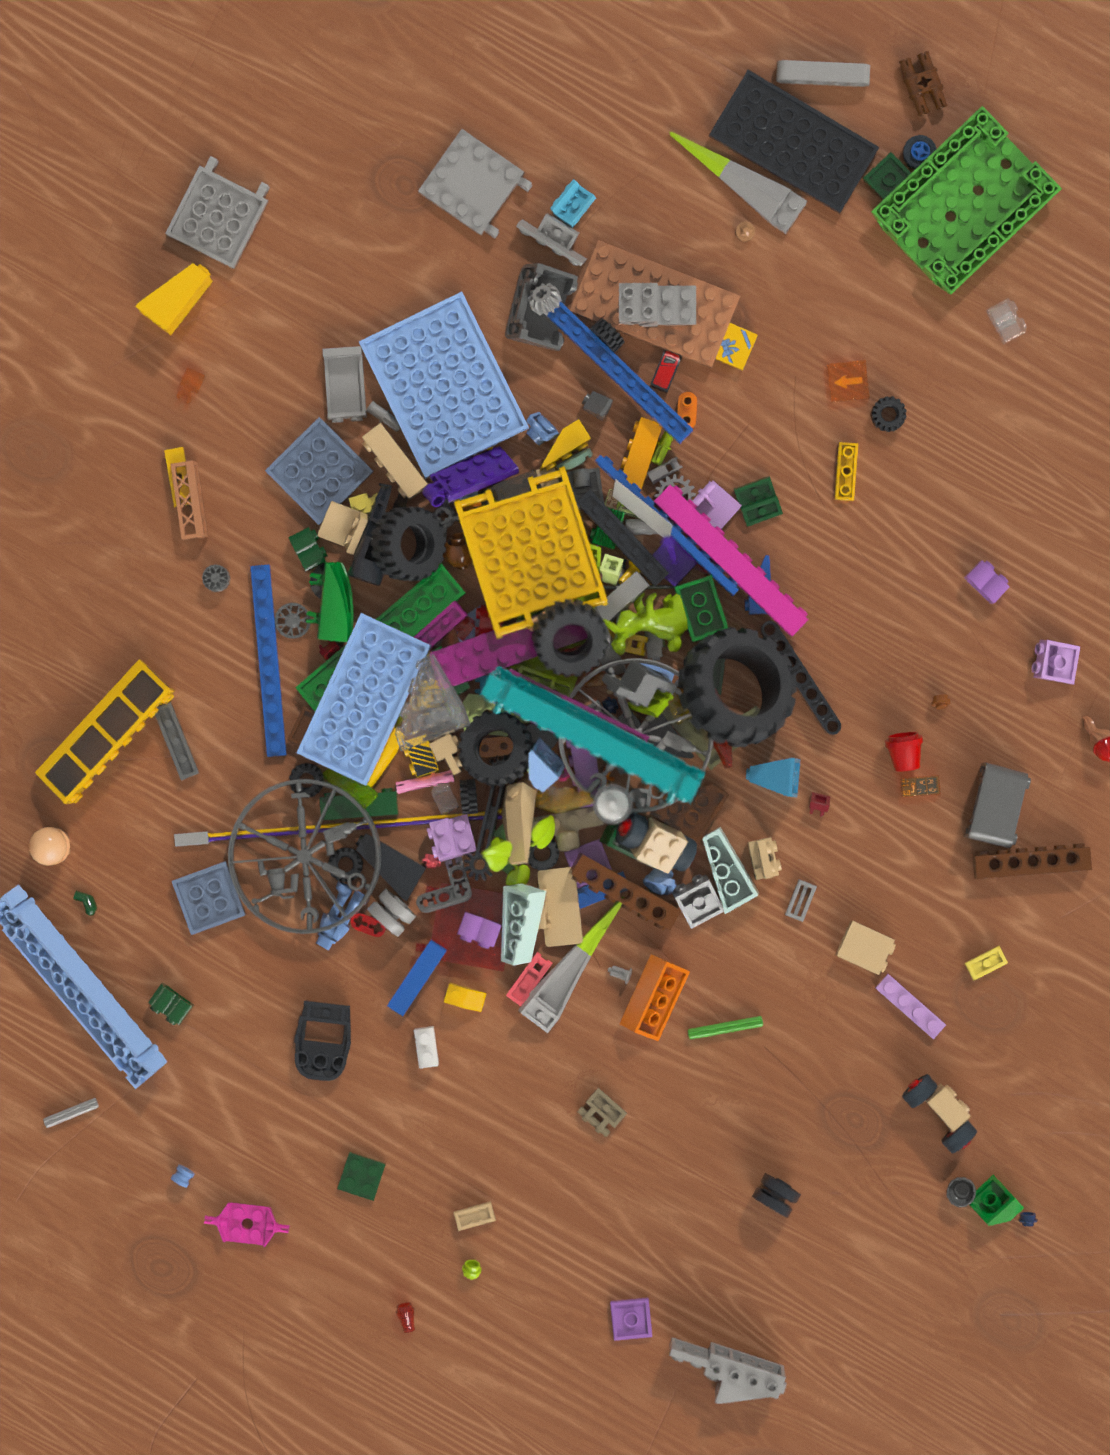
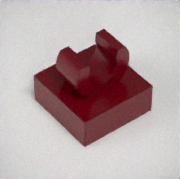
[319,640,341,661]
[809,792,830,817]

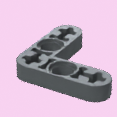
[416,856,472,913]

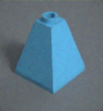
[746,758,801,797]

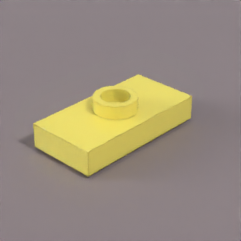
[964,946,1008,980]

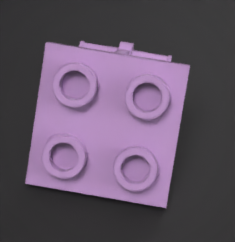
[693,481,742,529]

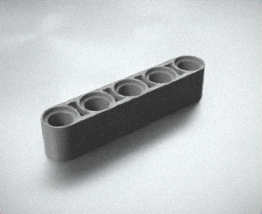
[776,60,870,87]

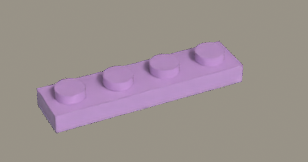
[875,974,946,1039]

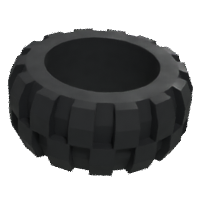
[678,627,797,747]

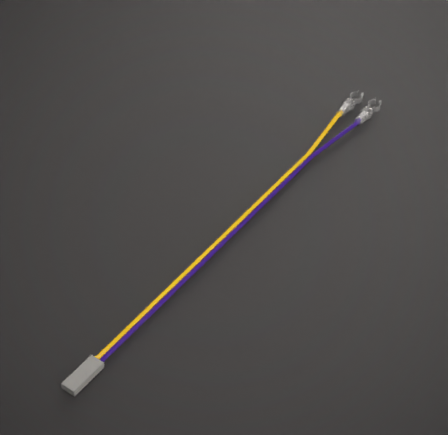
[174,794,576,847]

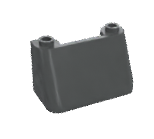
[505,263,578,351]
[964,762,1031,848]

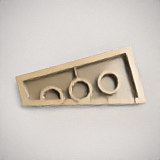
[362,423,428,500]

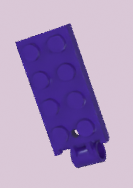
[423,446,519,507]

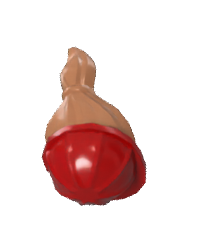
[1082,716,1110,762]

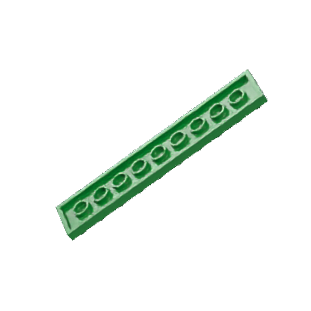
[295,564,467,712]

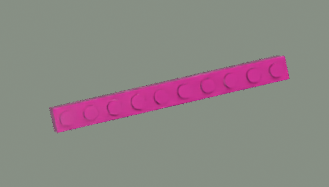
[654,485,809,637]

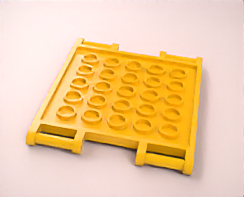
[454,467,608,639]

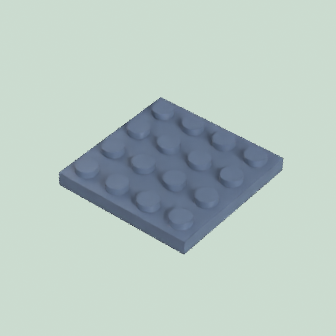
[265,417,374,525]

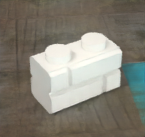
[414,1026,439,1069]

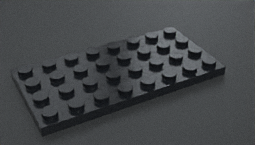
[709,70,879,214]

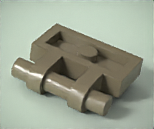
[577,1087,627,1137]

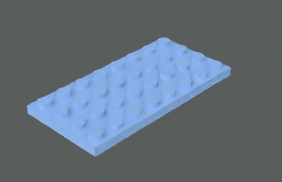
[297,613,431,786]

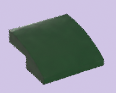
[733,476,783,527]

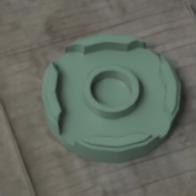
[556,448,593,470]

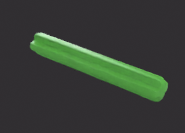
[688,1016,763,1039]

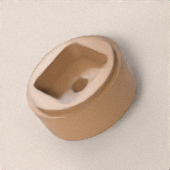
[736,222,755,242]

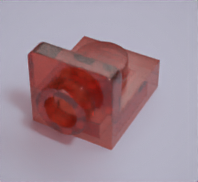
[453,616,476,641]

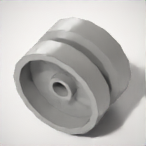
[367,889,416,937]

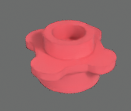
[422,854,441,869]

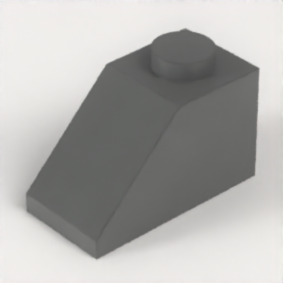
[582,391,613,421]

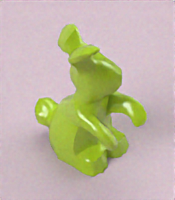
[603,593,688,655]

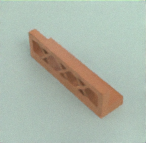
[171,460,208,540]

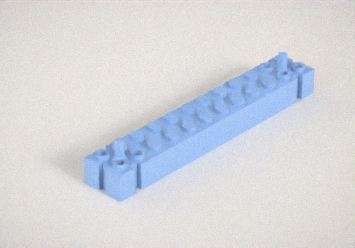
[0,885,167,1089]

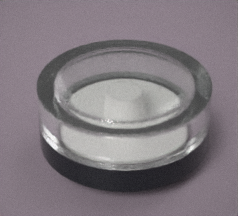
[593,785,632,824]

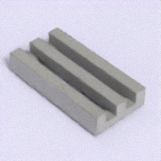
[785,879,817,922]

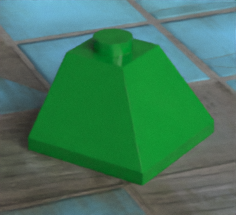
[970,1175,1024,1226]

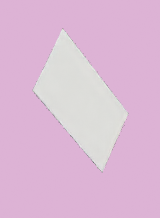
[613,479,673,538]

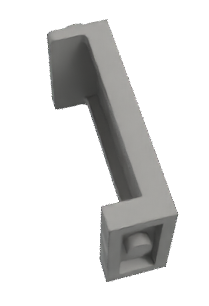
[323,346,367,423]

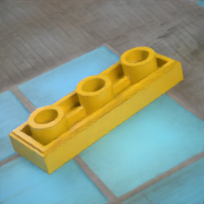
[834,442,858,501]
[164,447,191,507]

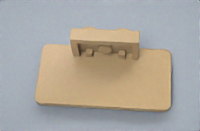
[537,867,583,947]

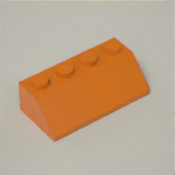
[619,954,690,1041]

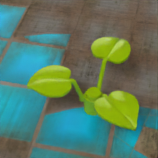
[482,815,555,886]

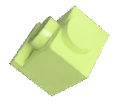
[599,554,624,586]

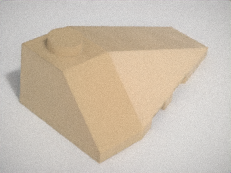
[501,782,536,865]

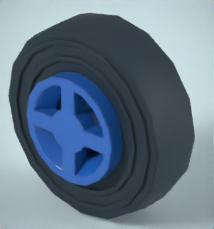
[902,135,937,169]

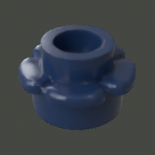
[602,697,618,714]
[1019,1212,1038,1227]

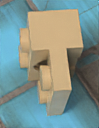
[429,734,463,775]
[747,837,782,880]

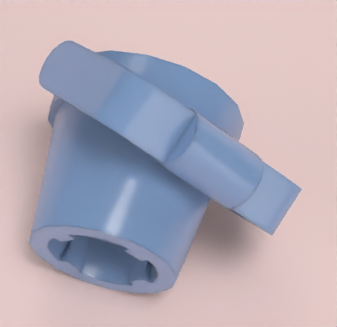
[526,412,559,446]
[643,868,676,895]

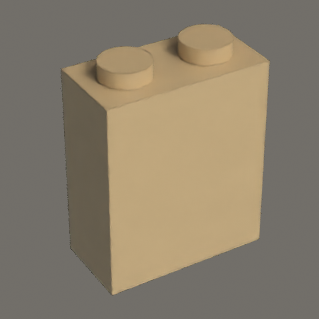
[835,920,896,975]

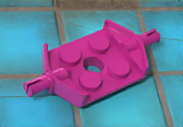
[204,1202,290,1247]

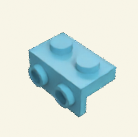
[550,179,596,228]

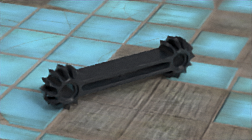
[464,755,513,881]

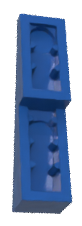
[387,940,447,1016]

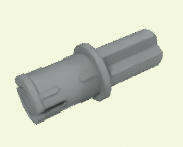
[366,401,401,432]

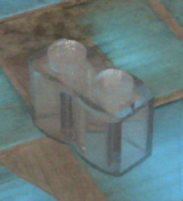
[986,298,1027,344]

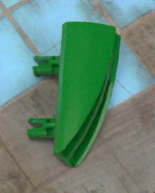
[306,562,353,642]

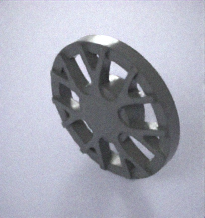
[275,603,311,639]

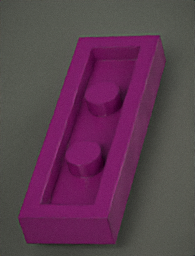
[414,601,468,649]

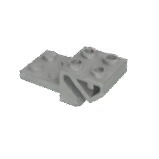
[619,283,696,327]

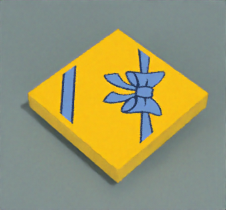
[716,323,758,371]

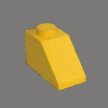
[444,982,487,1012]

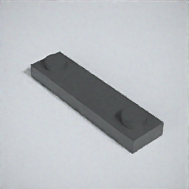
[155,702,199,780]

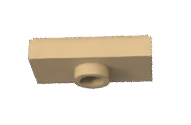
[454,1201,496,1231]

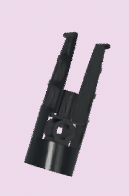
[347,483,408,586]

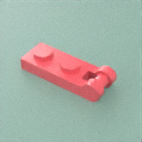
[506,952,552,1006]

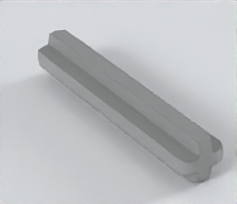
[43,1098,99,1128]

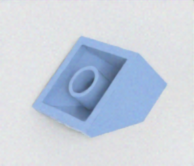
[529,738,565,793]

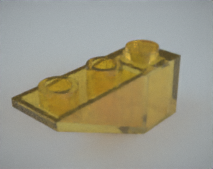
[535,784,594,814]

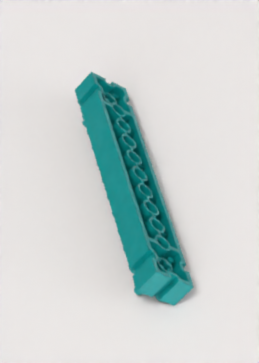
[481,666,706,803]

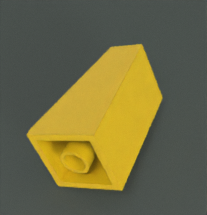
[135,263,213,335]

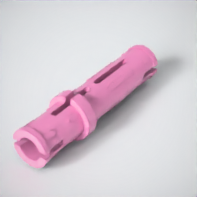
[396,770,454,794]

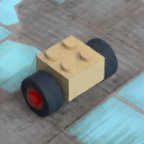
[616,812,697,874]
[902,1074,977,1153]

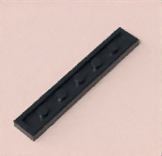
[576,489,669,587]

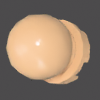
[29,827,70,866]

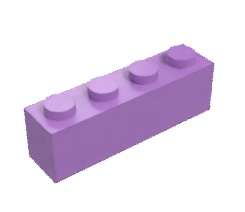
[566,740,601,809]

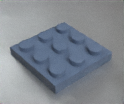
[172,861,246,935]

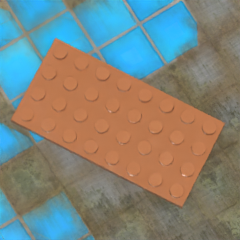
[570,240,740,368]

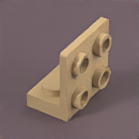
[317,501,368,555]

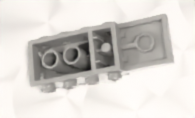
[669,1337,786,1404]

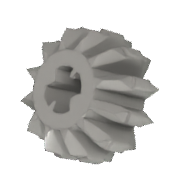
[528,282,562,316]

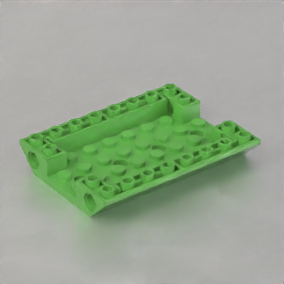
[871,106,1062,295]

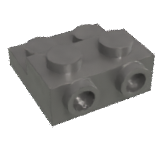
[672,874,724,929]

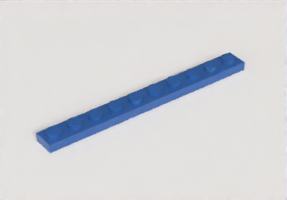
[547,302,693,444]
[595,455,739,596]
[250,564,287,757]

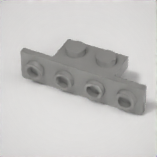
[516,213,587,266]

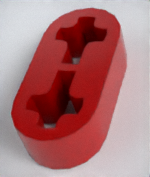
[351,913,386,937]

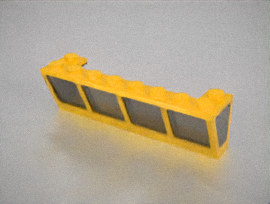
[35,659,175,804]

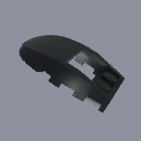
[294,1000,351,1081]

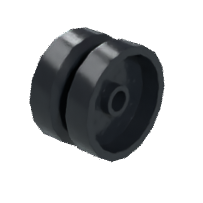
[752,1173,801,1218]

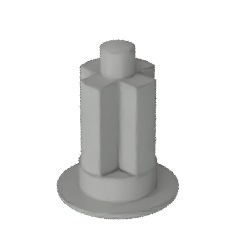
[608,966,632,985]

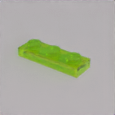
[323,768,378,809]

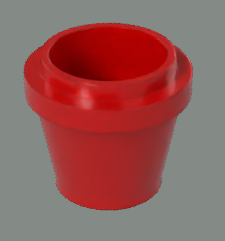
[884,732,923,772]

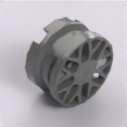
[202,564,230,592]

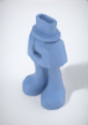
[316,881,370,950]

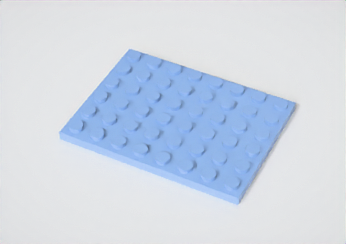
[359,292,529,479]

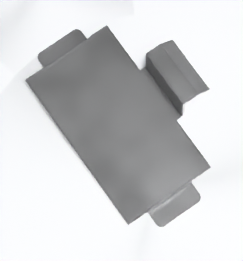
[644,631,666,661]

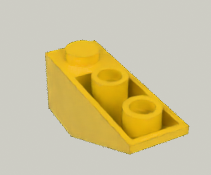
[539,419,591,471]

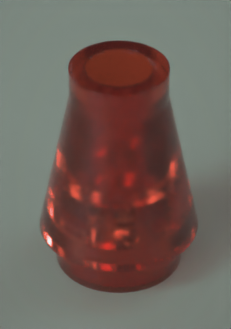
[396,1302,415,1333]

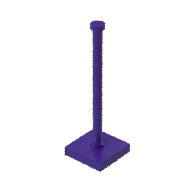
[652,536,698,587]

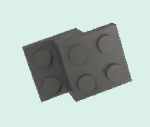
[602,660,677,707]

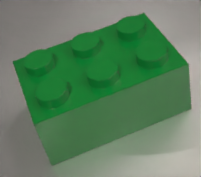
[674,575,728,643]

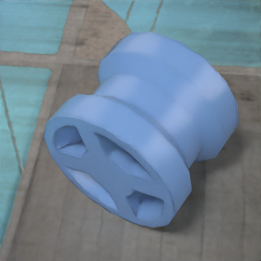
[171,1165,195,1188]

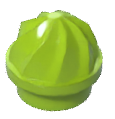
[462,1260,481,1280]

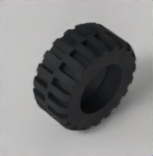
[371,507,446,581]
[532,599,609,677]
[458,711,534,786]

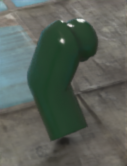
[73,890,97,916]

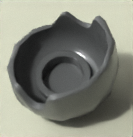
[946,1177,976,1207]

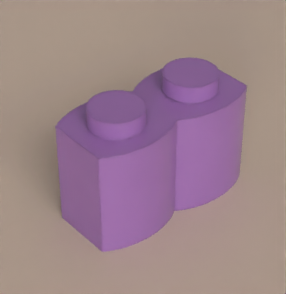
[964,560,1009,604]
[457,912,502,949]

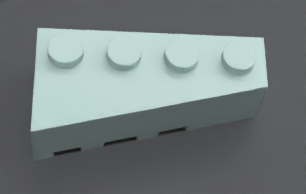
[703,827,759,914]
[501,883,546,965]

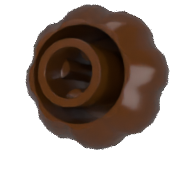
[442,533,473,570]

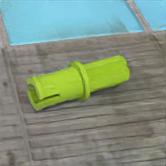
[651,431,673,465]

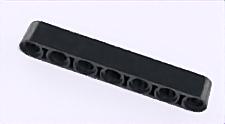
[760,621,841,735]

